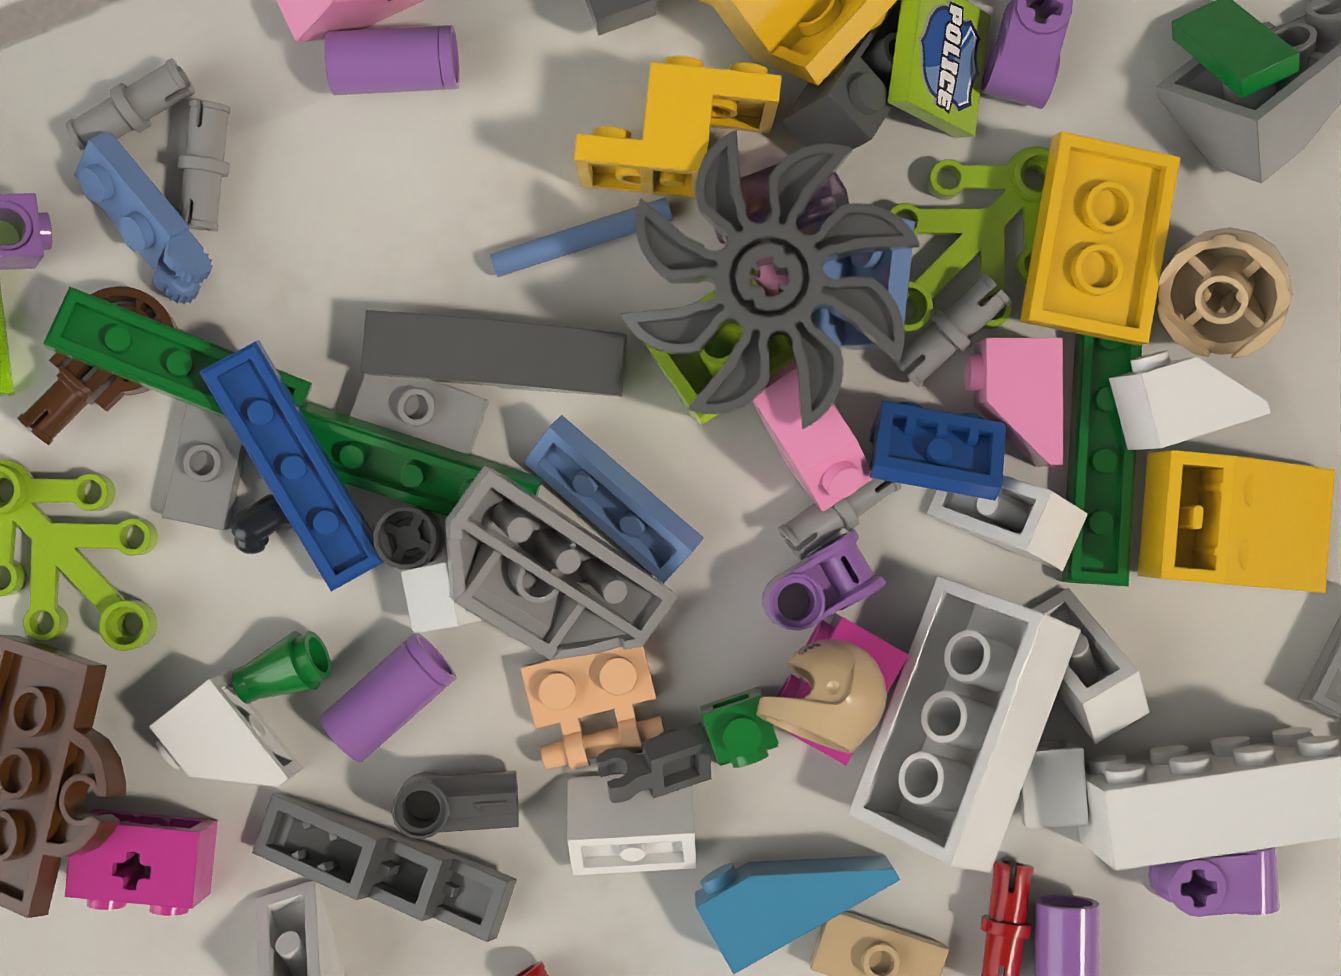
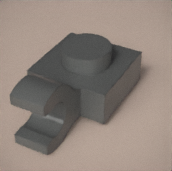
[596,722,711,803]

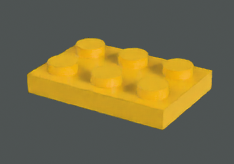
[1020,131,1181,346]

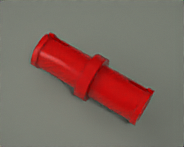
[980,860,1034,976]

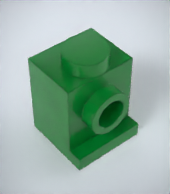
[700,687,779,768]

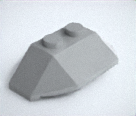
[445,465,678,660]

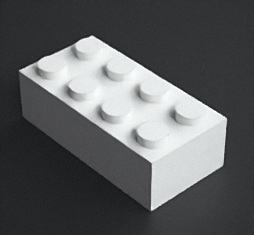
[848,577,1081,873]
[1078,727,1341,870]

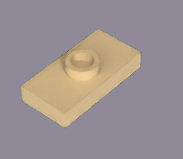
[809,911,949,976]

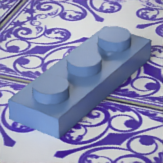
[523,415,704,584]

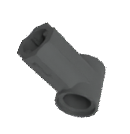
[391,770,519,839]

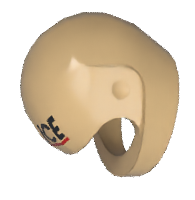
[756,639,887,753]

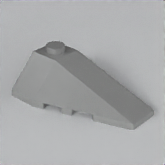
[1156,0,1341,184]

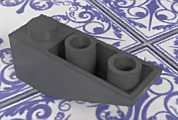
[782,0,901,150]

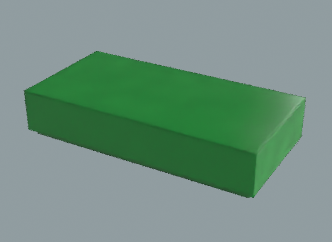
[1171,0,1299,99]

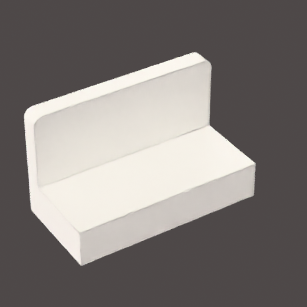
[567,774,697,876]

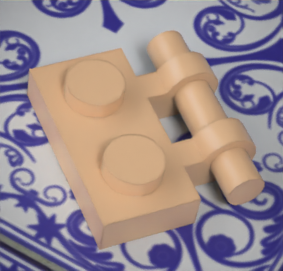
[520,645,665,770]

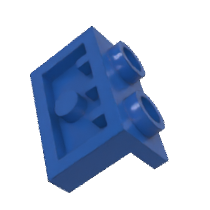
[869,400,1006,501]

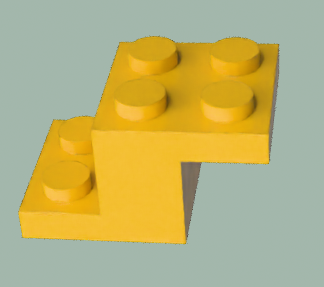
[697,0,897,85]
[574,56,782,199]

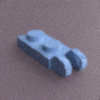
[74,132,213,305]

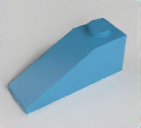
[695,855,900,975]

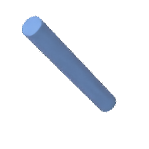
[490,197,673,277]

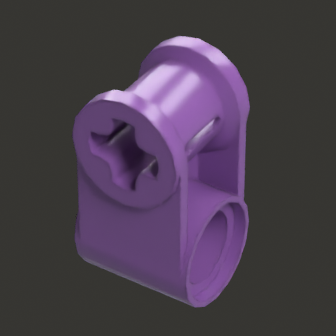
[981,0,1073,109]
[762,529,886,631]
[1148,847,1280,917]

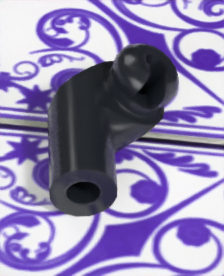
[231,494,292,554]

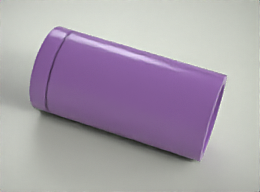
[324,25,460,96]
[320,633,457,762]
[1035,894,1100,976]

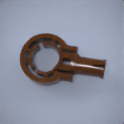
[17,286,178,445]

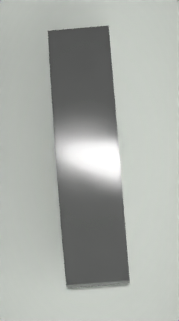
[360,310,627,397]
[252,793,517,942]

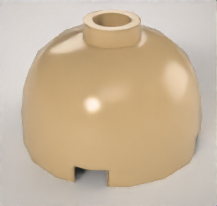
[1157,227,1293,358]

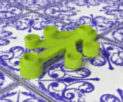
[890,146,1050,334]
[0,459,158,651]

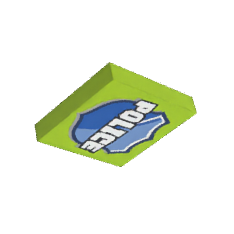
[888,0,991,138]

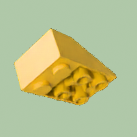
[1137,450,1335,593]

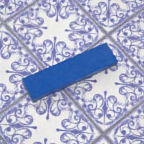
[199,340,384,592]

